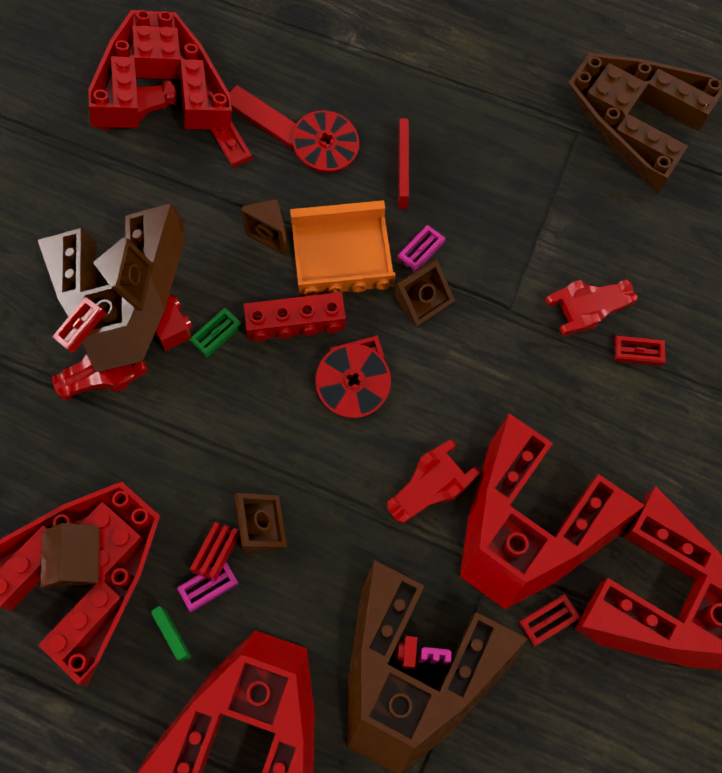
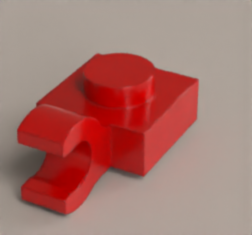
[394,636,417,669]

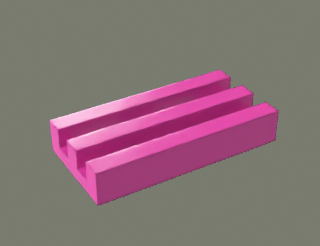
[397,225,446,273]
[177,561,239,613]
[417,647,451,666]

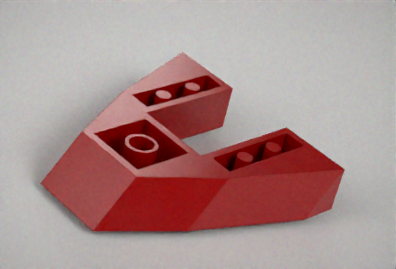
[88,10,232,130]
[460,414,645,609]
[0,482,160,686]
[575,486,722,670]
[137,630,315,773]

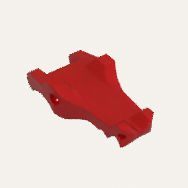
[99,80,177,131]
[545,280,638,336]
[52,355,148,401]
[387,439,481,524]

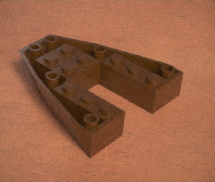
[568,53,722,194]
[38,203,185,373]
[347,560,528,773]

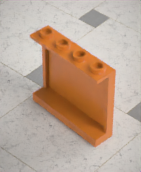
[290,200,395,296]

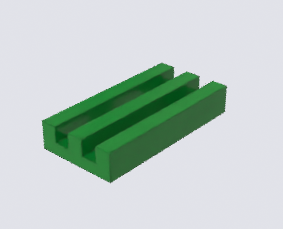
[189,308,243,358]
[151,606,192,662]

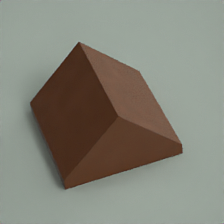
[241,199,288,256]
[93,238,153,311]
[394,259,455,326]
[235,493,287,555]
[40,523,100,588]

